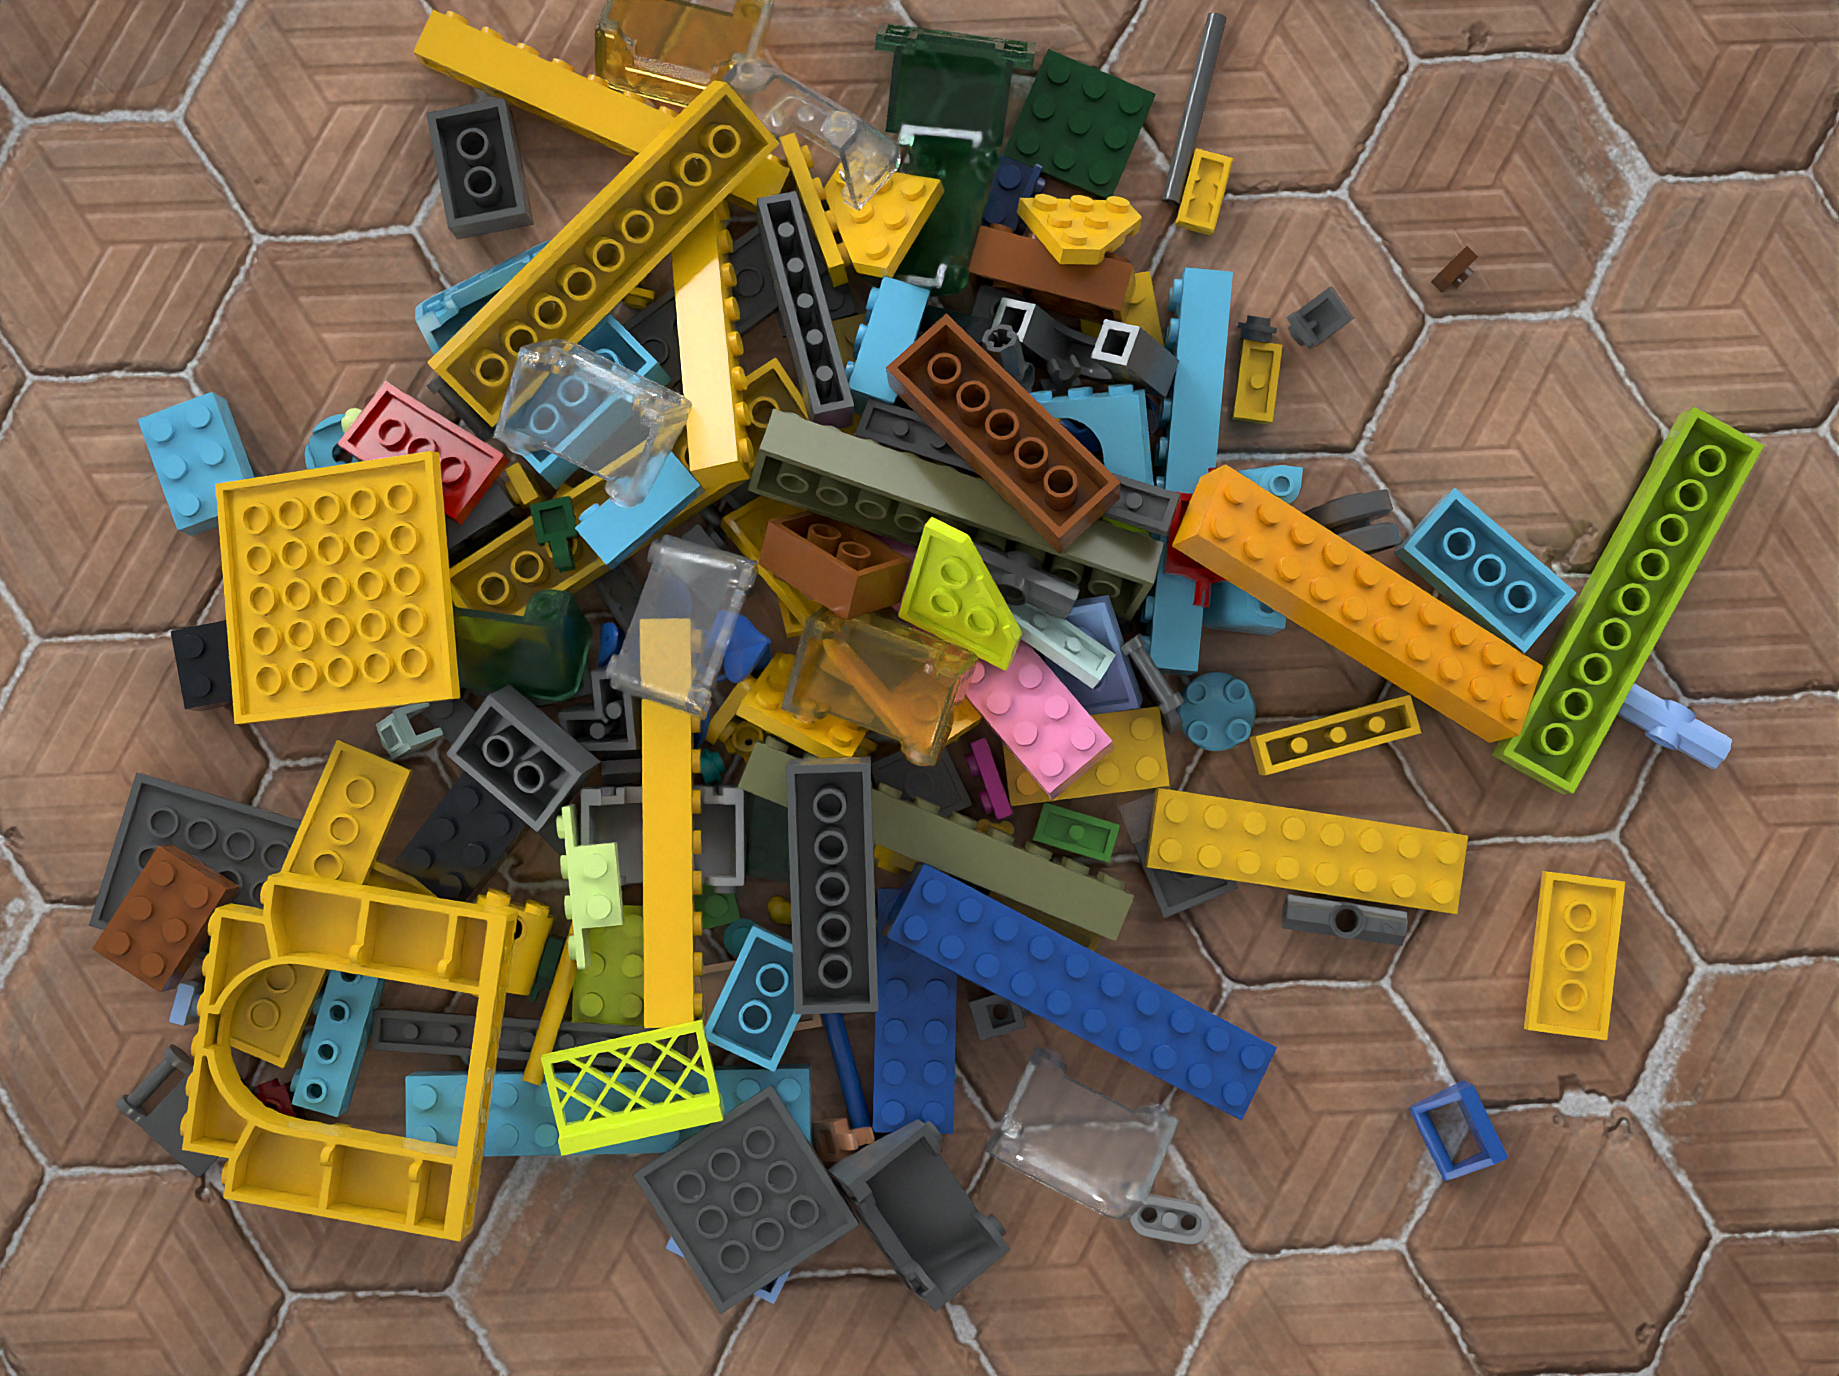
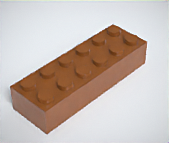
[886,314,1121,554]

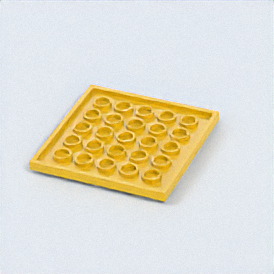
[215,451,460,724]

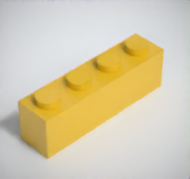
[1249,694,1421,775]

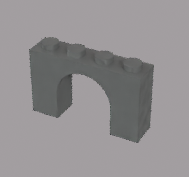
[991,297,1179,398]

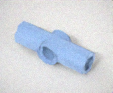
[1617,683,1732,769]

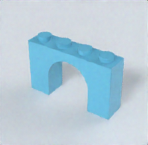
[1029,383,1154,486]

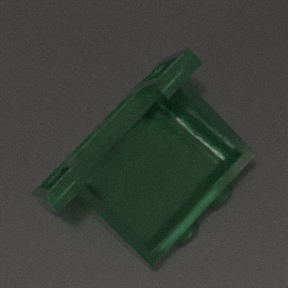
[874,22,1036,149]

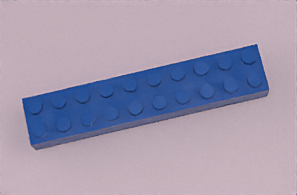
[880,862,1277,1120]

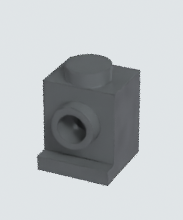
[968,993,1031,1041]

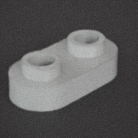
[1129,1194,1210,1244]

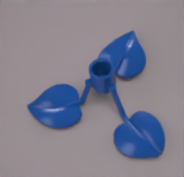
[656,569,771,749]

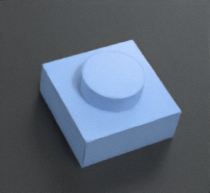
[169,980,205,1026]

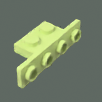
[556,804,624,969]

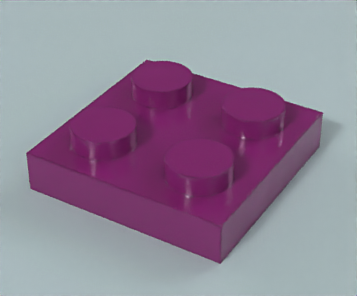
[964,738,1013,820]

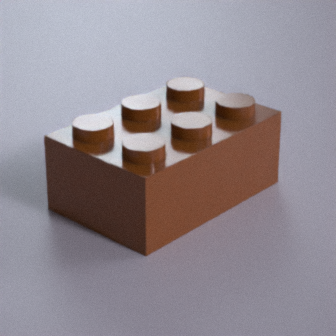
[758,511,911,620]
[92,845,240,992]

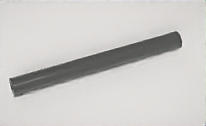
[1161,12,1227,206]

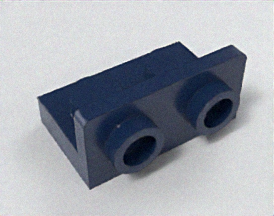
[968,154,1047,236]

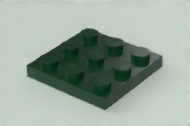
[1003,49,1156,200]

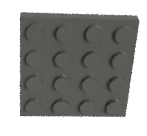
[633,1084,860,1314]

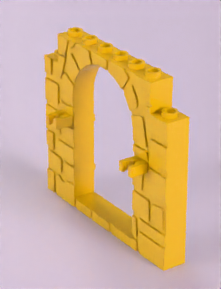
[180,871,518,1242]

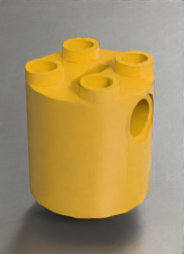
[472,887,555,998]

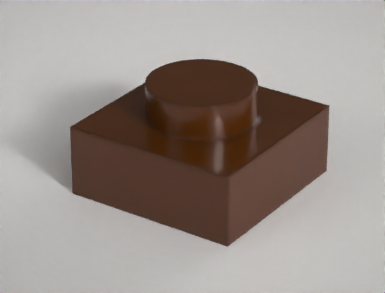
[1431,246,1478,293]

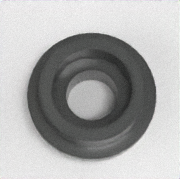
[1237,315,1277,343]

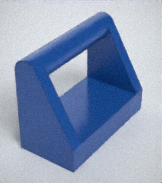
[1409,1080,1508,1181]

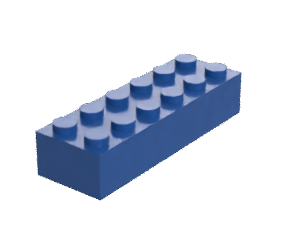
[873,887,957,1134]

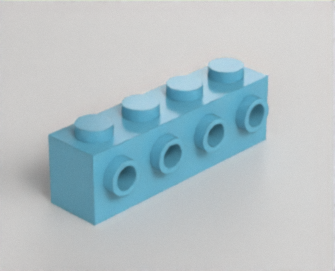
[290,969,386,1117]

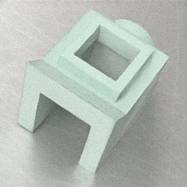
[376,703,443,760]

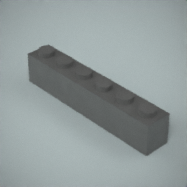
[757,191,854,429]

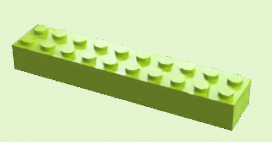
[1491,407,1765,794]

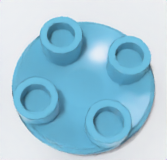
[1177,672,1256,751]

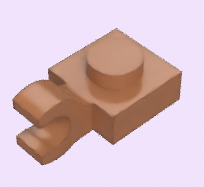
[812,1118,875,1162]

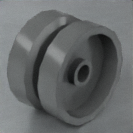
[1303,489,1403,555]

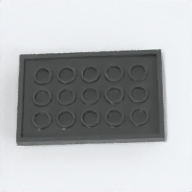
[89,773,325,993]

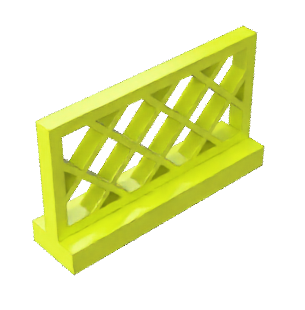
[541,1019,725,1156]

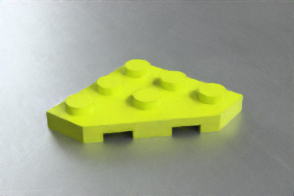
[898,517,1022,671]

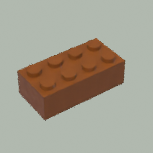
[965,223,1136,325]

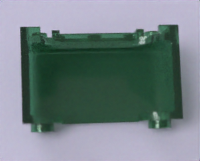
[860,125,1000,297]
[451,589,593,701]

